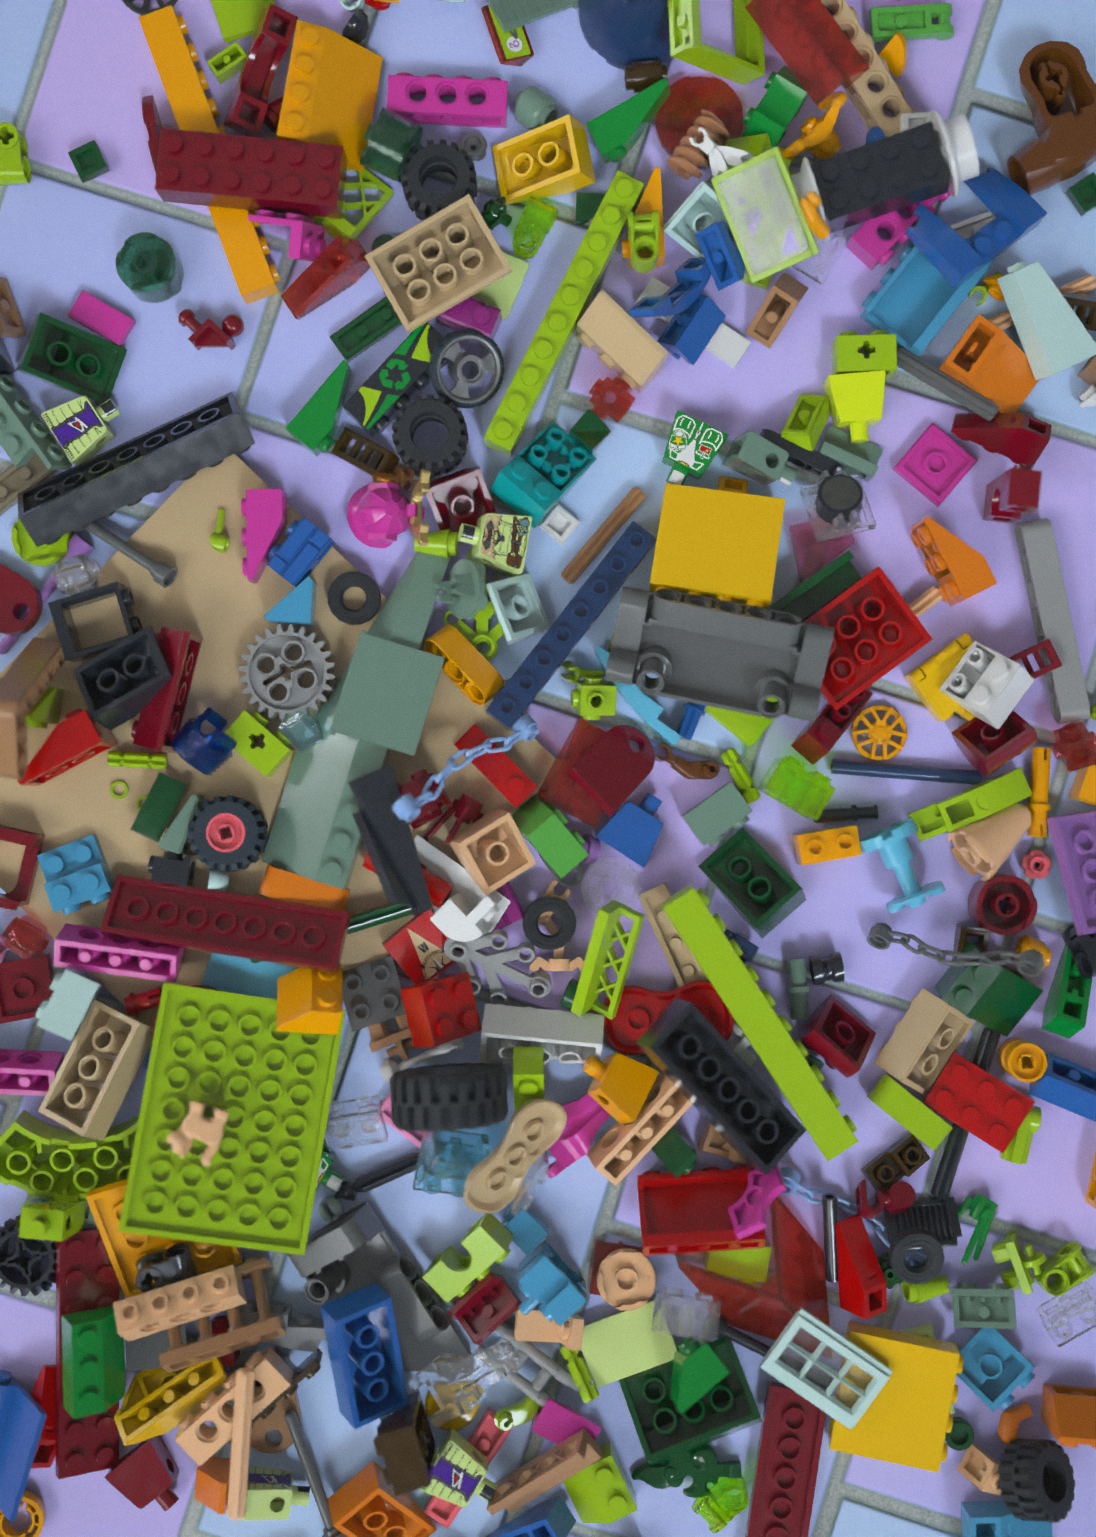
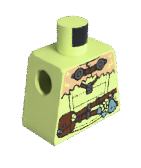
[458,513,532,577]

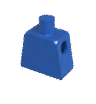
[596,792,664,868]

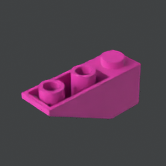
[241,489,287,584]

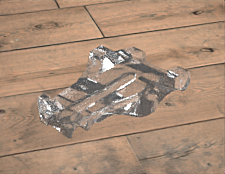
[408,1338,520,1427]

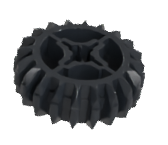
[0,1214,56,1297]

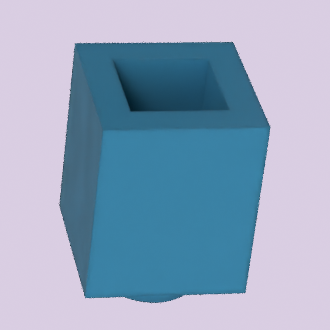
[502,1201,548,1256]

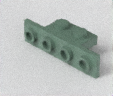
[0,374,72,470]

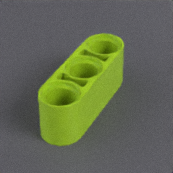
[867,1073,953,1151]

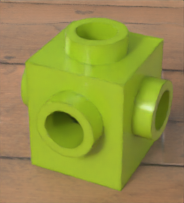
[570,676,617,720]

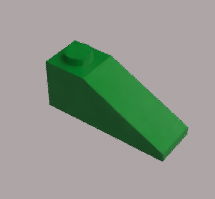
[586,78,671,164]
[286,359,351,457]
[1041,938,1092,1039]

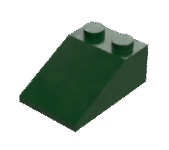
[16,312,127,404]
[698,827,806,938]
[934,940,1043,1037]

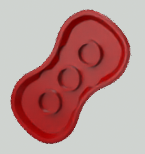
[604,980,734,1056]

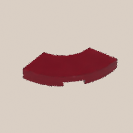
[142,95,162,173]

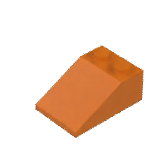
[328,1461,437,1537]

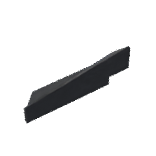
[348,765,433,916]

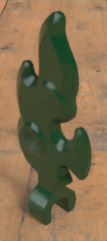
[631,1444,742,1498]

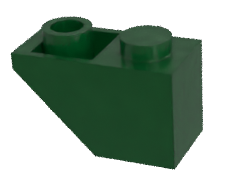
[651,1125,698,1178]

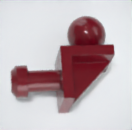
[178,309,244,351]

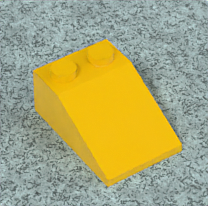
[492,114,596,205]

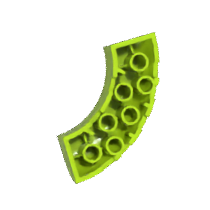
[0,1110,140,1202]

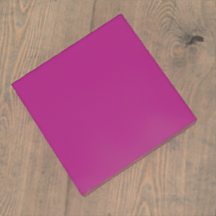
[892,422,978,507]

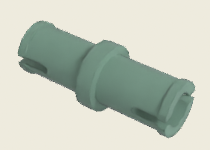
[786,959,810,1020]

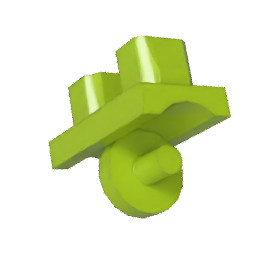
[991,1231,1047,1295]

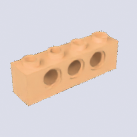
[586,1072,693,1186]
[113,1265,247,1342]
[175,1346,294,1466]

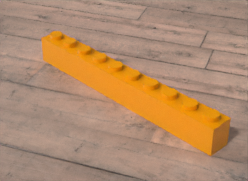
[138,5,281,305]

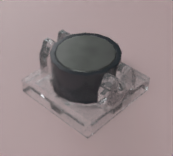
[800,467,876,542]

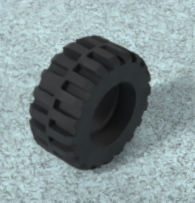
[390,1063,508,1132]

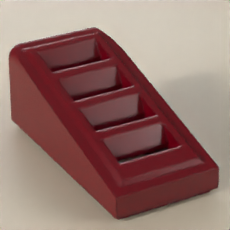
[1007,639,1063,679]

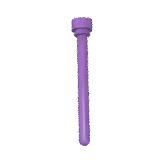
[0,533,95,654]

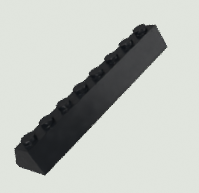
[17,392,255,547]

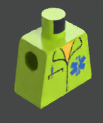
[19,1194,86,1241]

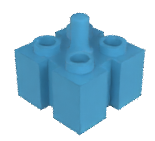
[518,1240,587,1326]

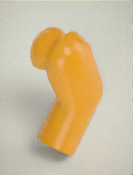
[799,191,830,239]

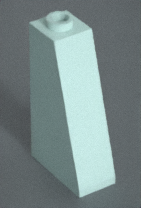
[997,260,1096,380]

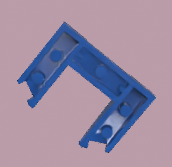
[905,167,1047,289]

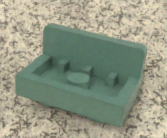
[950,1283,1017,1329]

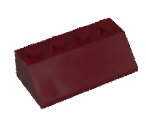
[131,627,203,753]

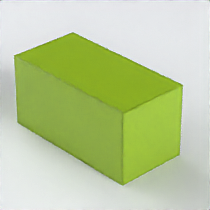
[207,41,247,85]

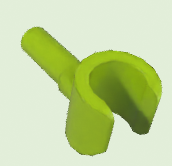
[968,271,1002,306]
[209,509,230,553]
[561,661,604,683]

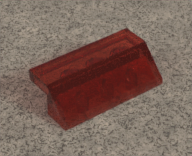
[745,0,870,105]

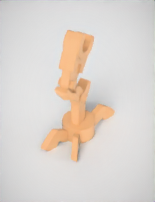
[529,880,584,971]

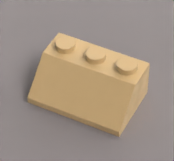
[576,289,668,393]
[874,988,975,1096]

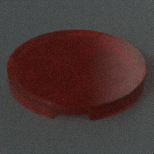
[655,76,744,165]

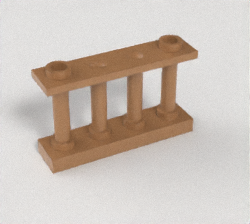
[159,1256,287,1373]

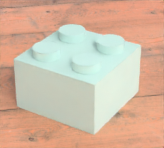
[35,969,103,1041]

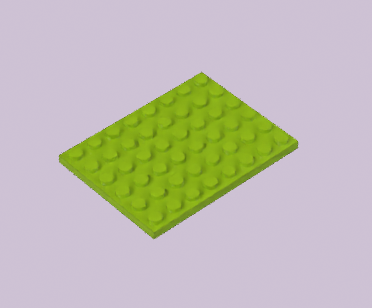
[118,982,346,1255]

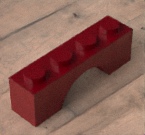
[223,3,299,137]

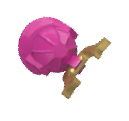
[347,469,430,548]

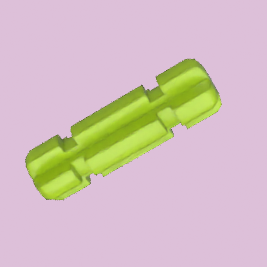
[721,748,761,804]
[107,751,168,769]
[560,1346,599,1403]

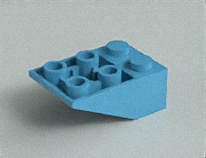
[961,1501,1052,1537]

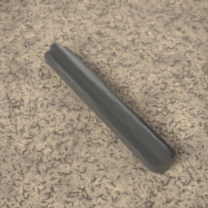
[897,348,999,421]

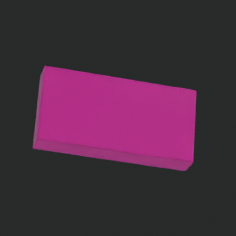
[68,290,136,347]

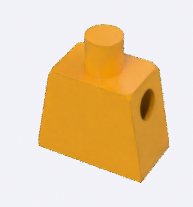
[582,1053,659,1124]

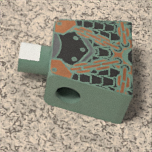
[722,430,797,486]

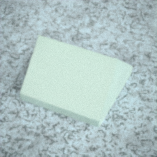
[662,181,730,258]
[486,573,550,645]

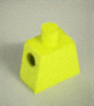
[824,370,886,443]

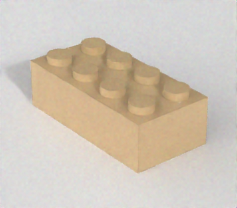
[38,999,155,1140]

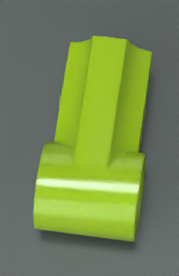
[999,1105,1042,1164]

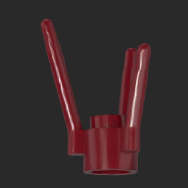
[423,794,484,867]

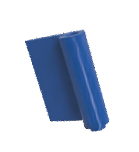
[0,1370,47,1521]

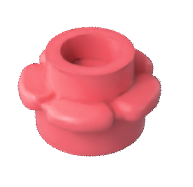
[1022,850,1051,879]

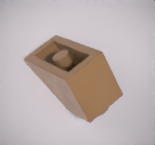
[745,272,808,348]

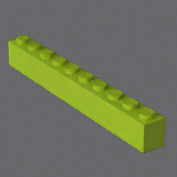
[483,170,644,458]
[660,884,859,1162]

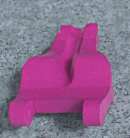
[544,1092,611,1178]

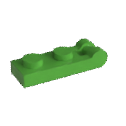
[869,3,954,42]

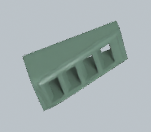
[157,795,205,854]

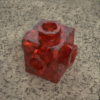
[589,376,637,423]
[1051,722,1096,772]

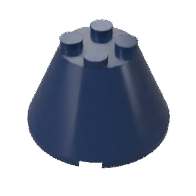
[579,0,674,70]

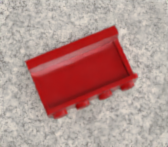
[637,1165,766,1256]

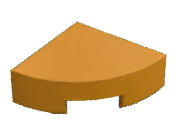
[878,31,907,78]

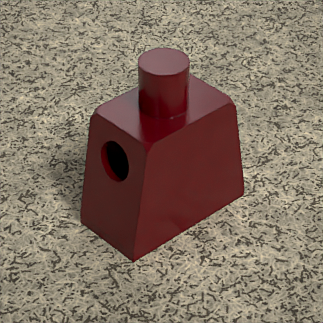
[104,1435,180,1511]

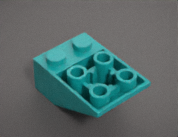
[490,421,596,529]

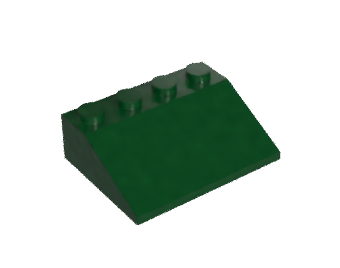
[619,1335,763,1466]

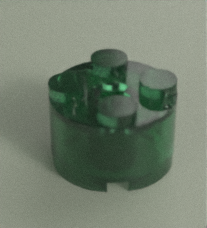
[360,107,423,182]
[115,232,184,303]

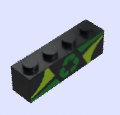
[343,322,450,437]

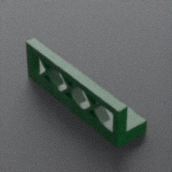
[769,550,862,620]

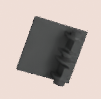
[342,956,406,1032]
[125,1324,187,1372]

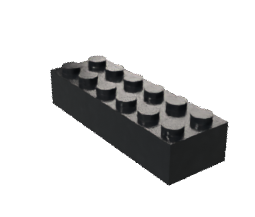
[635,998,806,1175]

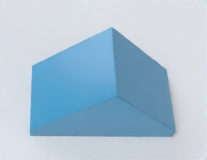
[264,576,317,626]

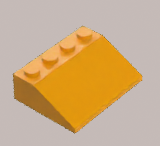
[276,20,383,172]

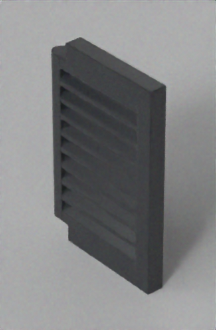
[883,1197,962,1251]

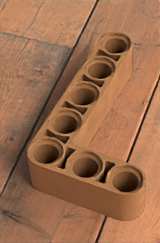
[0,637,65,780]

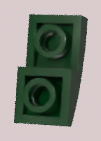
[130,772,187,843]

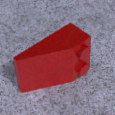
[17,708,118,786]

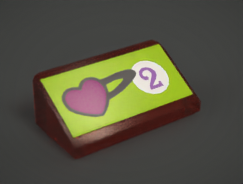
[481,5,534,67]

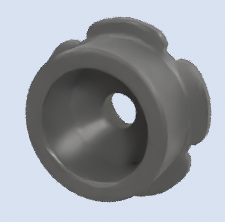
[459,132,488,161]

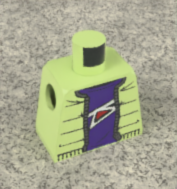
[41,396,121,466]
[420,1428,497,1507]
[240,1465,310,1521]

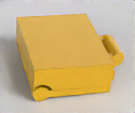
[903,633,975,722]

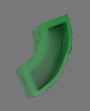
[741,65,815,148]

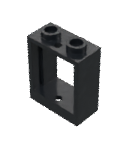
[48,582,143,663]

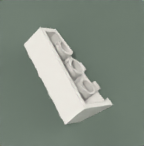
[480,1003,604,1067]

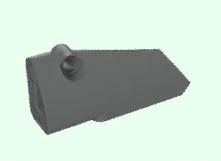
[287,1201,475,1377]

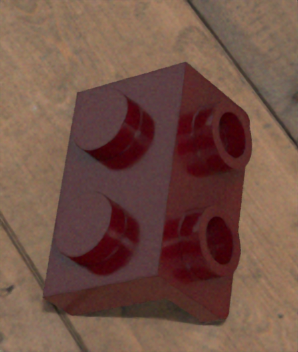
[448,1272,522,1345]

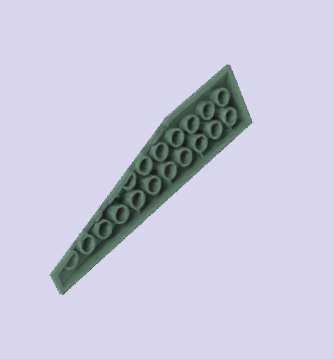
[262,552,451,890]

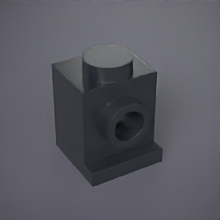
[148,851,198,886]

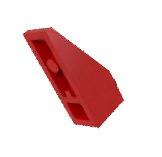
[454,724,538,808]

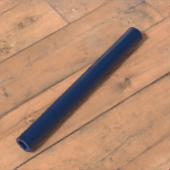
[830,759,982,785]

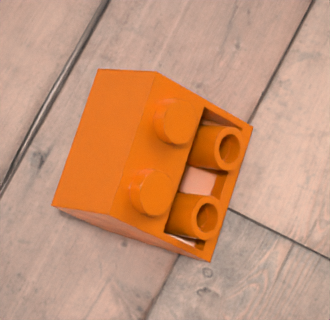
[1040,1383,1096,1449]

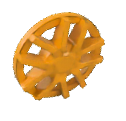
[851,705,908,761]

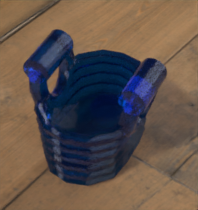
[170,707,237,776]

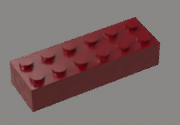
[155,128,348,219]

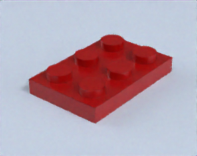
[923,1051,1035,1153]

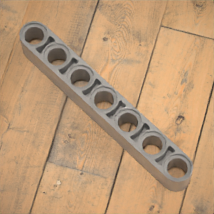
[1015,518,1090,724]

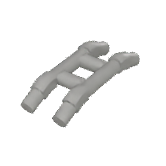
[475,1322,581,1408]

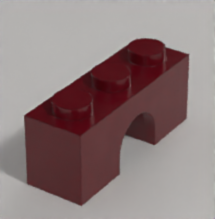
[983,464,1042,523]

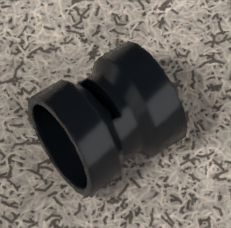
[809,952,845,986]

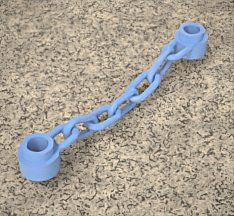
[392,715,539,822]
[780,1167,927,1266]

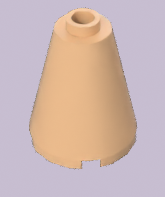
[947,803,1032,881]

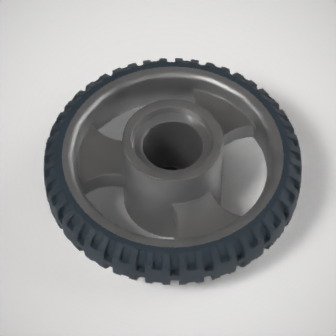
[429,329,504,408]

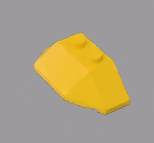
[114,1342,227,1446]

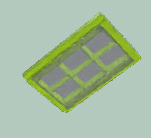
[711,146,820,284]

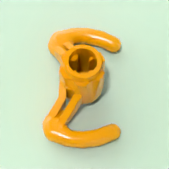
[779,91,847,160]

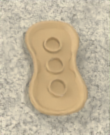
[464,1099,567,1214]

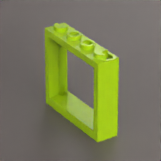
[668,0,765,85]

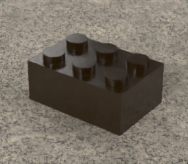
[374,1391,437,1497]

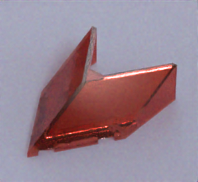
[675,1195,832,1359]

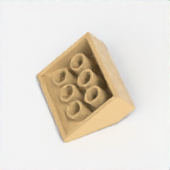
[365,194,513,333]

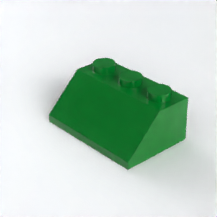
[61,1306,126,1419]

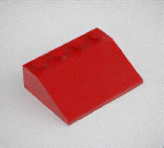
[803,567,932,711]

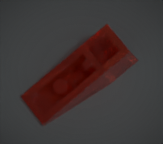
[281,235,371,320]

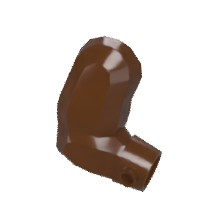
[1007,41,1096,195]

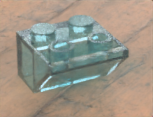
[413,1131,490,1197]

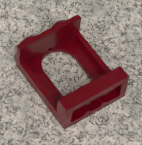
[0,825,45,910]

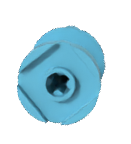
[859,818,946,913]

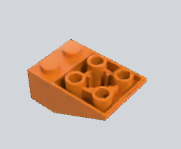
[938,314,1039,413]
[910,516,997,607]

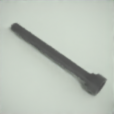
[84,521,178,588]
[284,1410,348,1537]

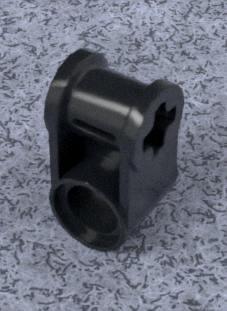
[1063,925,1096,979]
[136,1243,198,1293]

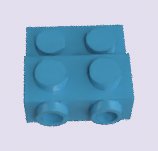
[37,834,114,915]
[956,1328,1035,1412]

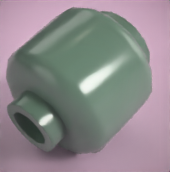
[513,86,559,130]

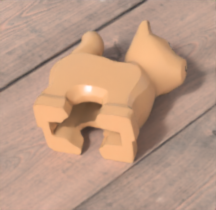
[167,1100,229,1166]

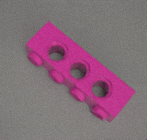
[386,72,508,129]
[846,189,951,270]
[54,923,185,982]
[0,1049,64,1096]

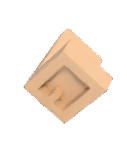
[513,1309,585,1351]
[957,1443,1001,1496]

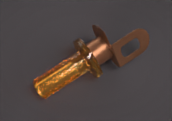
[372,467,418,491]

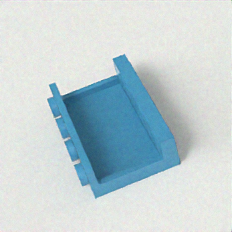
[860,216,996,357]

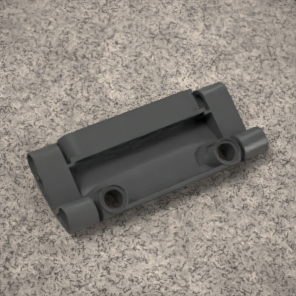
[604,586,834,722]

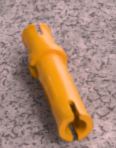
[1026,747,1052,838]

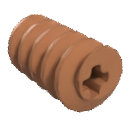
[667,109,730,179]

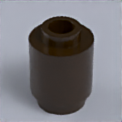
[624,59,668,93]

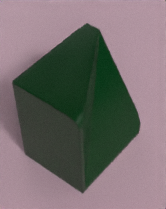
[569,409,611,454]

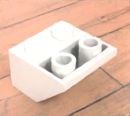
[939,641,1034,729]

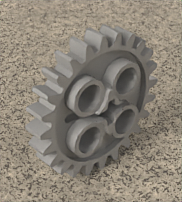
[238,624,337,722]

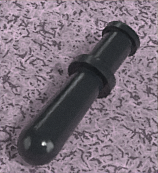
[811,804,878,823]

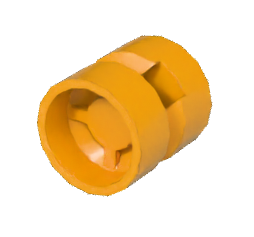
[997,1037,1047,1083]

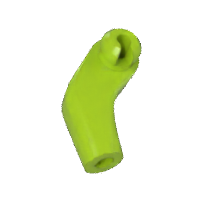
[494,1388,546,1431]

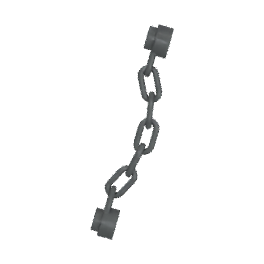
[867,923,1045,977]

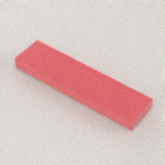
[423,1407,513,1528]

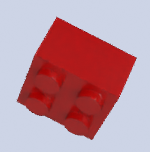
[400,972,482,1048]

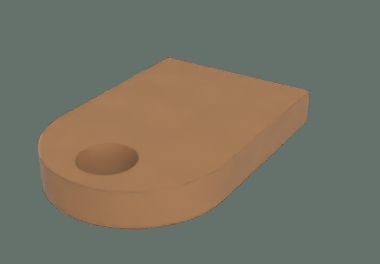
[229,1354,302,1454]

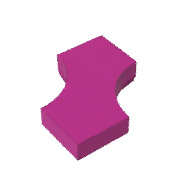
[728,1164,787,1239]

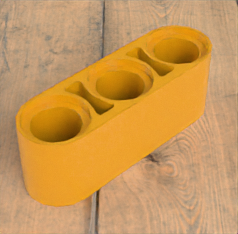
[423,624,504,706]

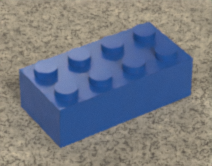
[320,1282,409,1430]

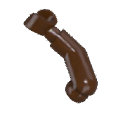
[655,743,720,779]

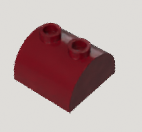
[951,710,1038,776]
[799,994,876,1078]

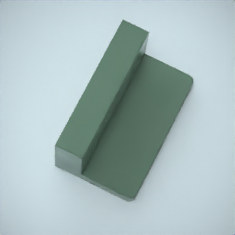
[818,426,883,482]

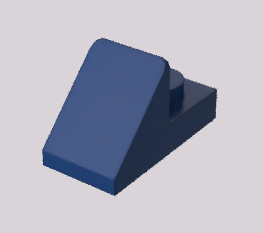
[695,220,745,291]

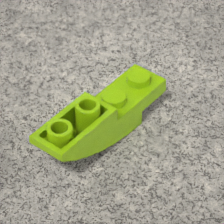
[908,767,1033,842]

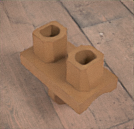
[368,1014,414,1061]

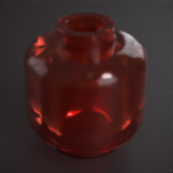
[1,915,50,959]

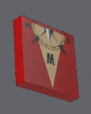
[382,909,463,984]

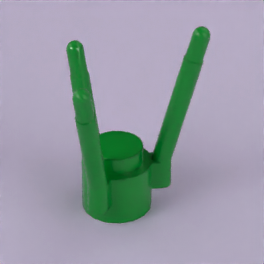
[957,1193,999,1265]

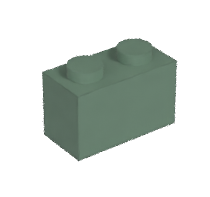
[681,782,753,847]

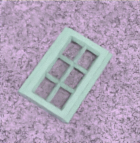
[760,1307,893,1430]

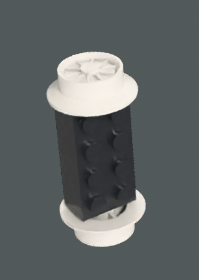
[791,110,979,242]

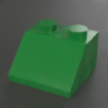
[670,1334,729,1414]

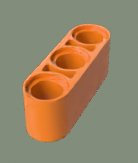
[259,864,350,911]

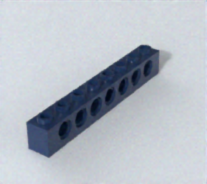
[486,521,657,731]

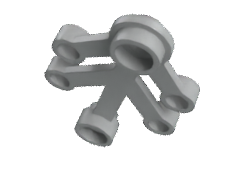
[444,929,552,1005]

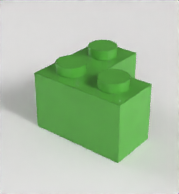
[511,795,589,879]

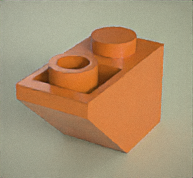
[195,1457,231,1514]

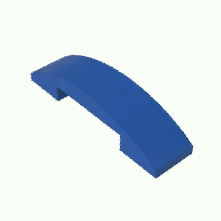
[629,258,711,317]

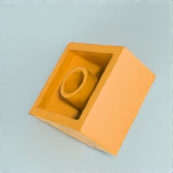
[276,963,342,1035]

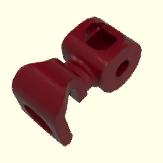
[855,1180,916,1219]

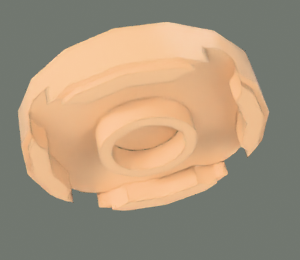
[597,1248,656,1311]

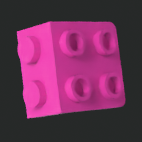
[248,209,327,264]

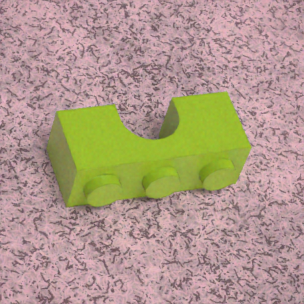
[422,1213,514,1303]

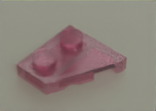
[789,520,855,583]

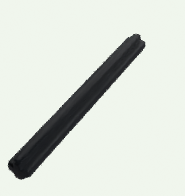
[931,1027,1000,1200]

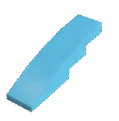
[595,646,681,747]

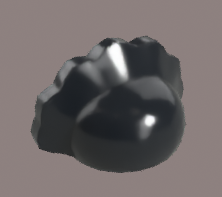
[342,8,370,44]

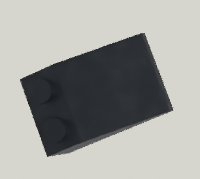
[73,625,173,731]

